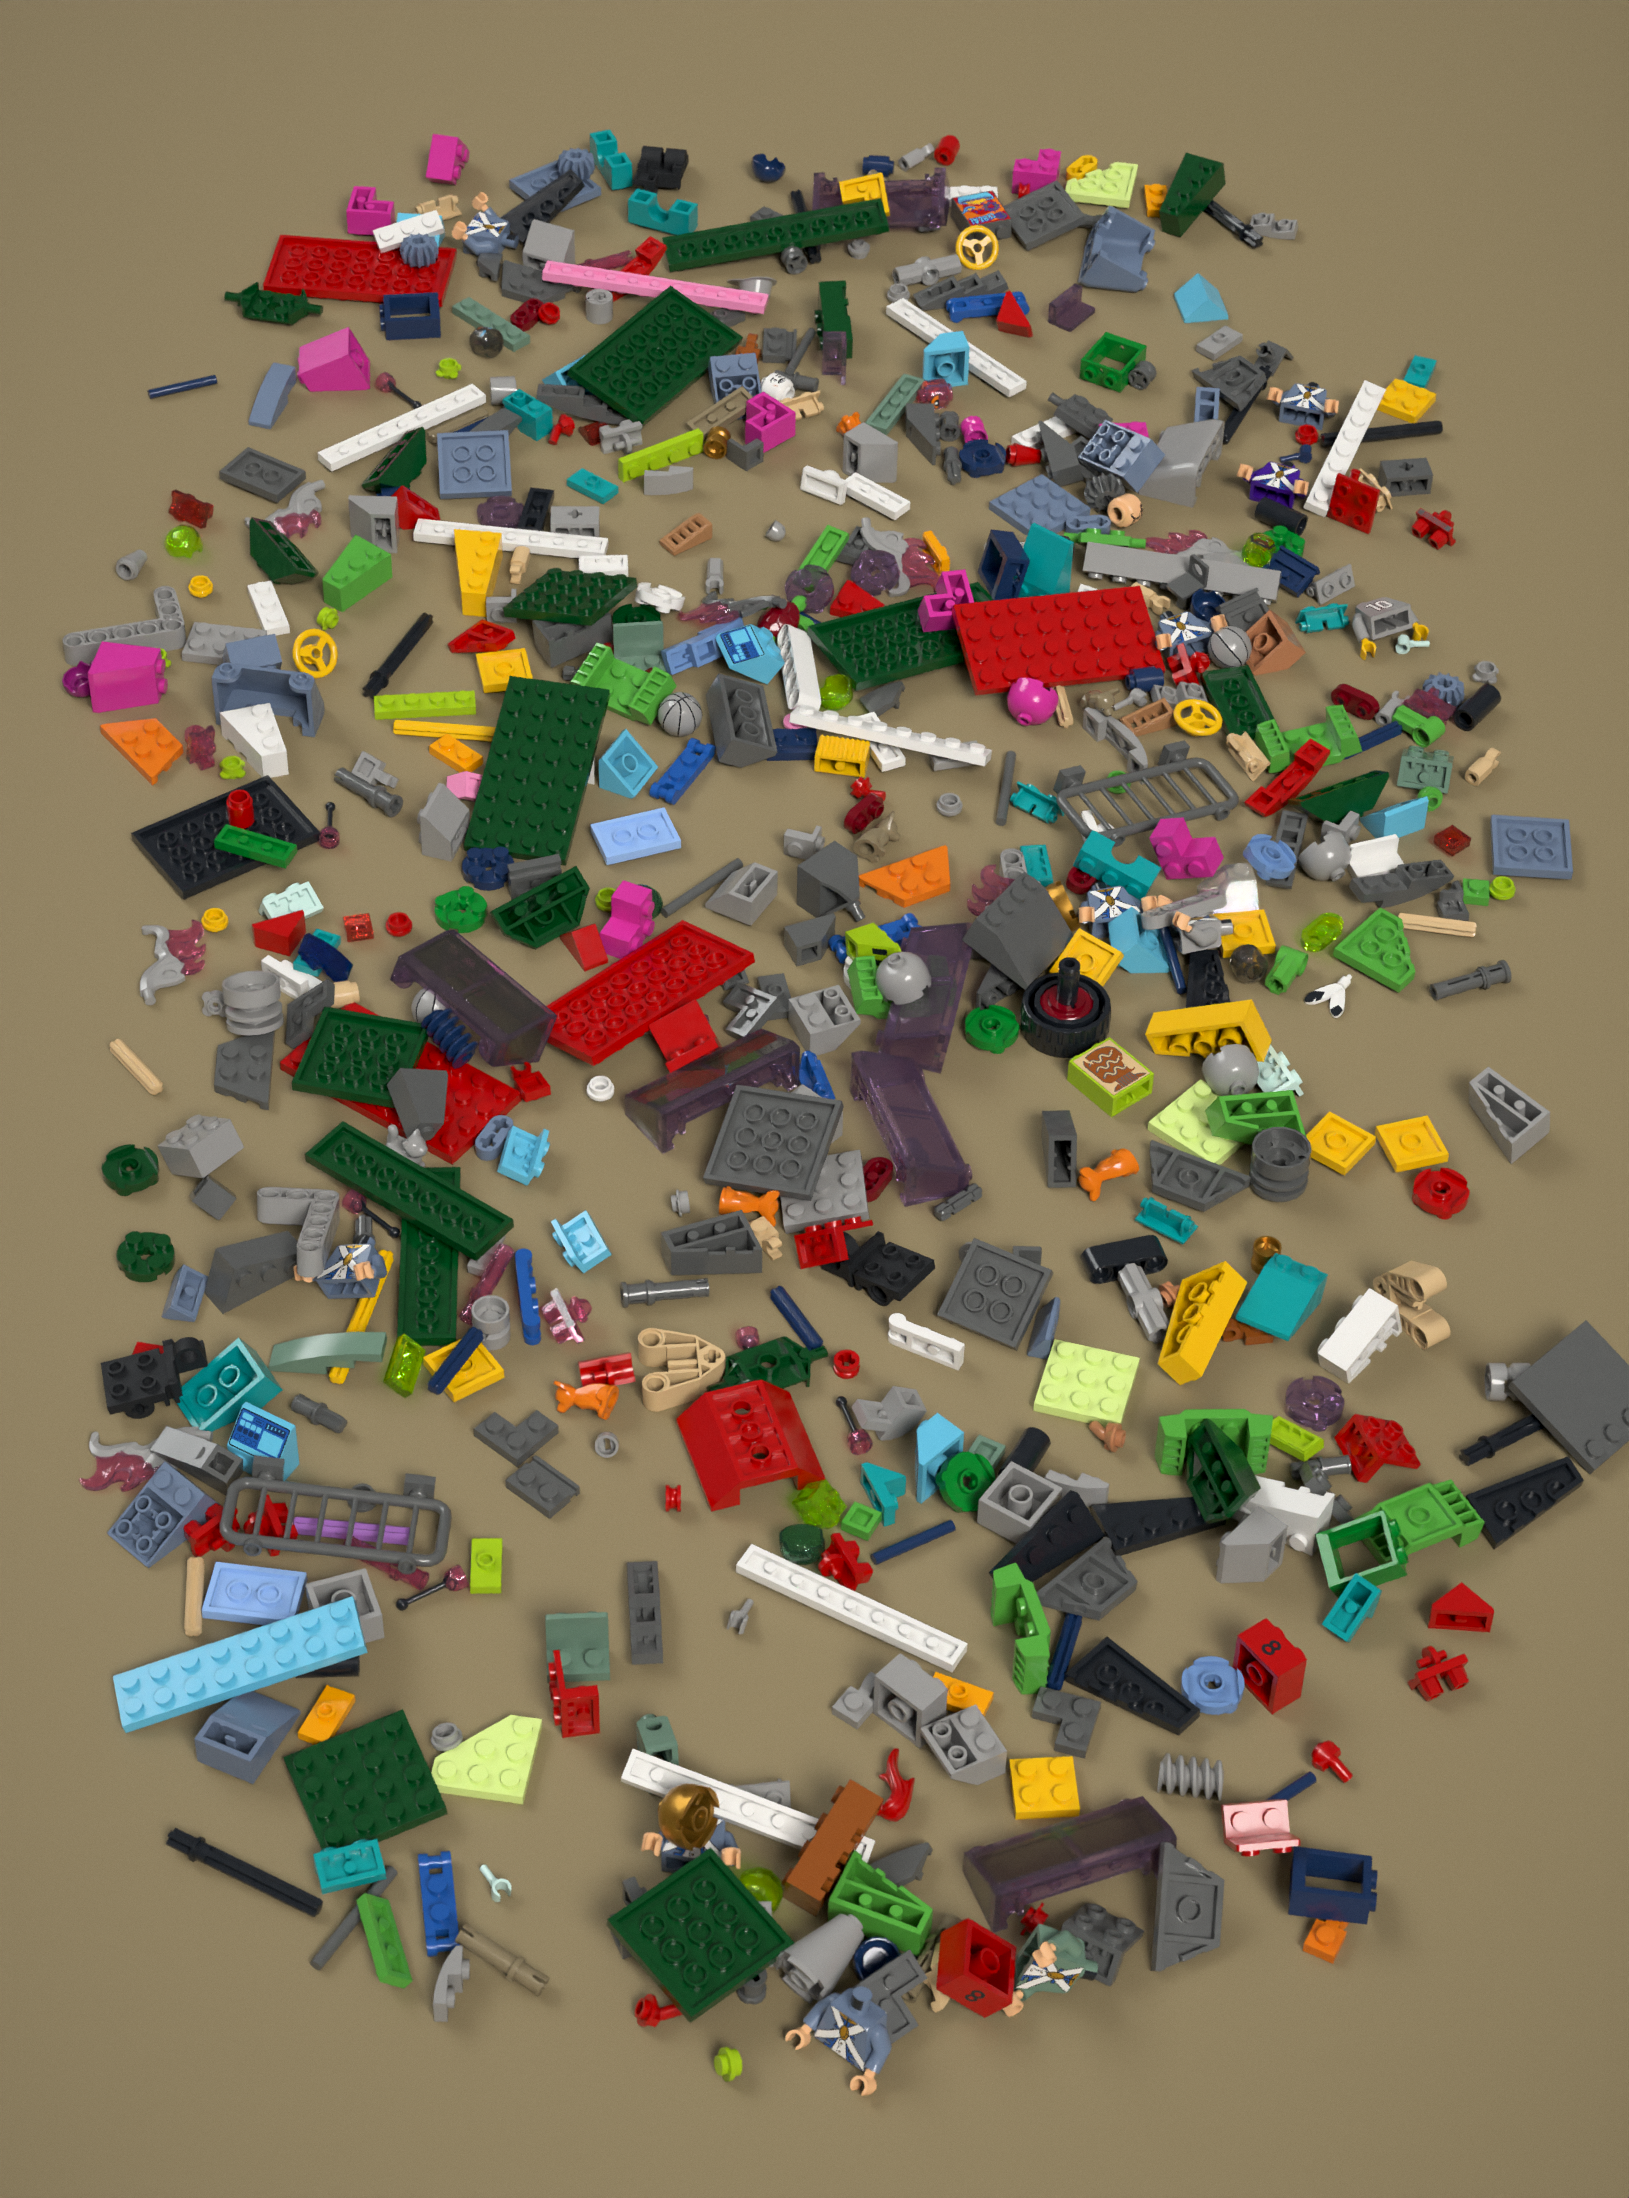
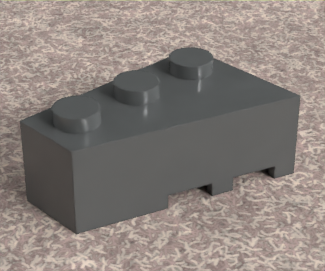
[532,612,613,668]

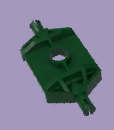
[224,282,323,324]
[707,1336,828,1392]

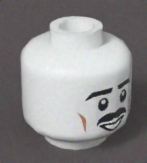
[760,373,795,402]

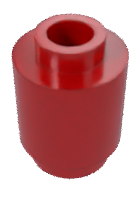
[934,135,960,165]
[226,790,255,829]

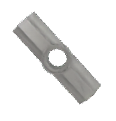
[892,254,962,286]
[1117,1263,1169,1344]

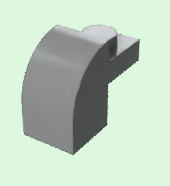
[852,1386,927,1440]

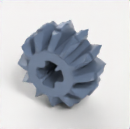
[558,147,595,181]
[400,233,439,268]
[1422,672,1465,713]

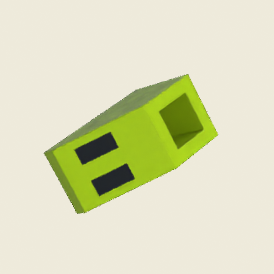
[845,922,901,968]

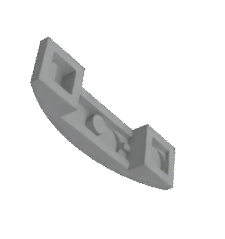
[1083,707,1148,785]

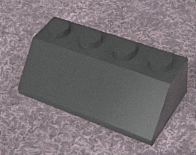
[706,673,777,768]

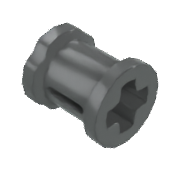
[939,411,961,442]
[737,1969,767,2005]

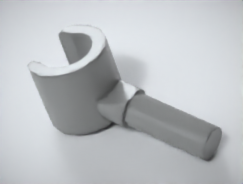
[1113,688,1147,711]
[726,1599,754,1634]

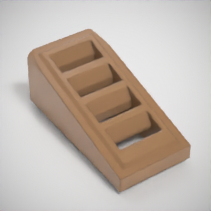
[659,513,712,556]
[1120,698,1178,737]

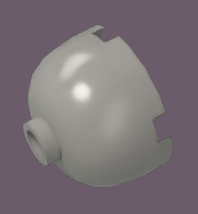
[1298,832,1352,881]
[876,952,932,1005]
[1202,1044,1259,1096]

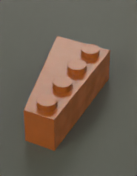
[781,1779,884,1917]

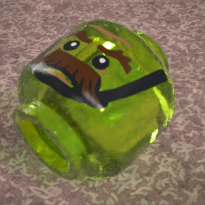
[1241,533,1276,568]

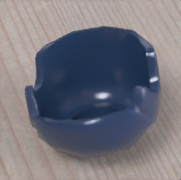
[752,153,785,182]
[1190,588,1225,622]
[852,1937,901,1981]

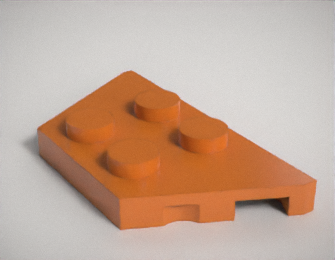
[100,718,184,785]
[859,845,950,908]

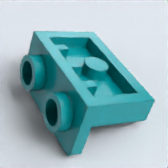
[313,1839,386,1895]

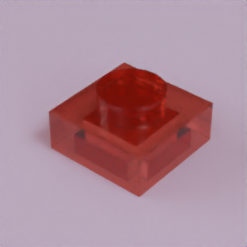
[1433,825,1471,857]
[343,913,374,942]

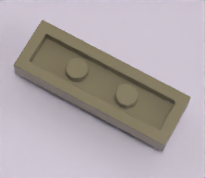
[686,386,753,441]

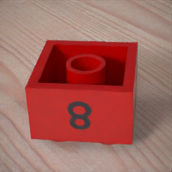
[1233,1618,1307,1714]
[936,1918,1016,2018]

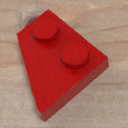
[830,580,885,617]
[448,619,516,653]

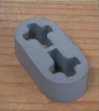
[1065,515,1111,535]
[475,1115,514,1161]

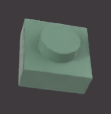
[968,1435,1006,1470]

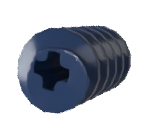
[421,1008,479,1069]

